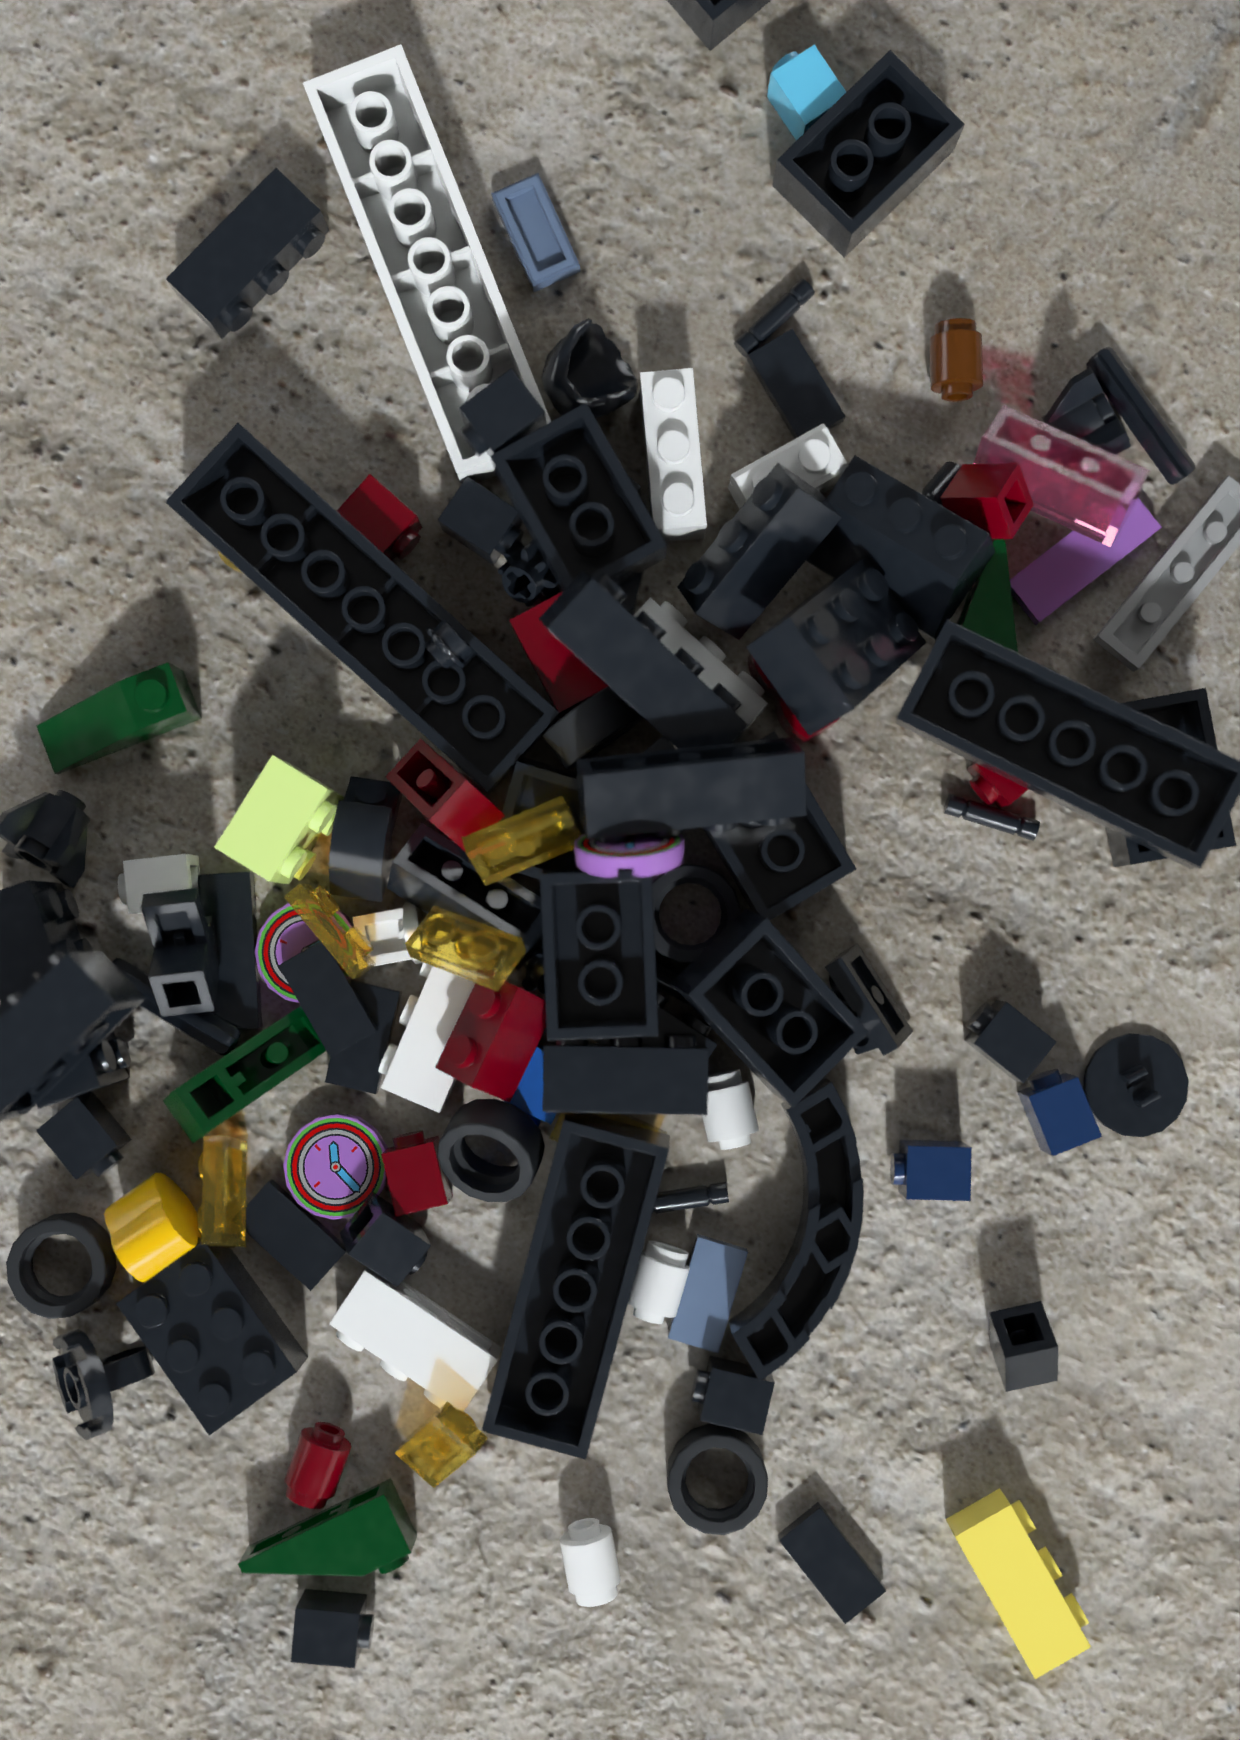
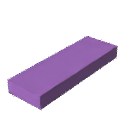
[1010,487,1162,625]

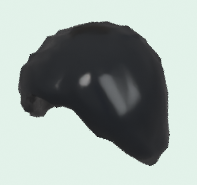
[541,318,638,418]

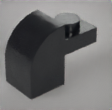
[329,776,402,902]
[141,888,219,1017]

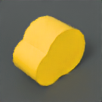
[104,1172,204,1282]

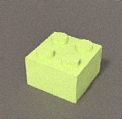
[214,755,344,885]

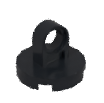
[52,1329,155,1440]

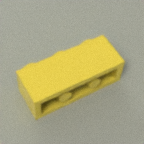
[946,1488,1091,1679]

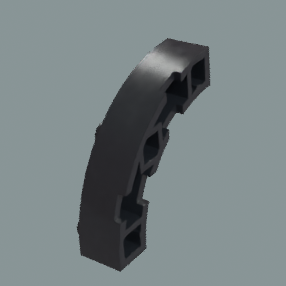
[728,1077,864,1381]

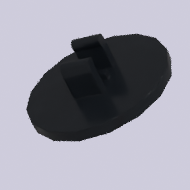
[1083,1033,1189,1137]

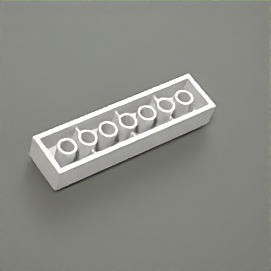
[303,44,551,484]

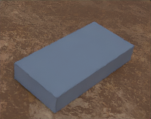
[491,173,580,292]
[667,1234,748,1353]

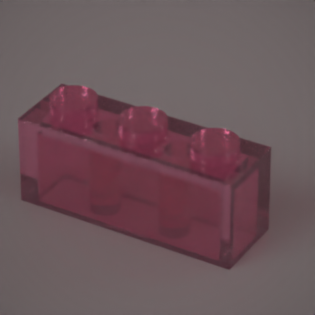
[973,405,1150,548]

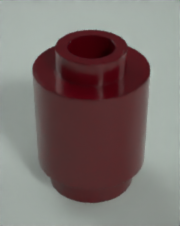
[285,1422,352,1509]

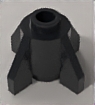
[1037,367,1131,463]
[0,790,90,888]

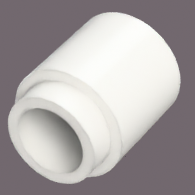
[702,1069,759,1150]
[628,1241,690,1324]
[560,1518,621,1607]

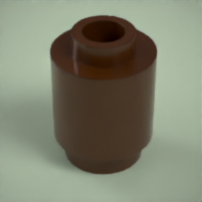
[929,318,983,402]

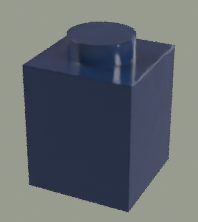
[1017,1069,1102,1156]
[890,1140,972,1201]

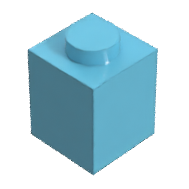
[767,44,846,141]

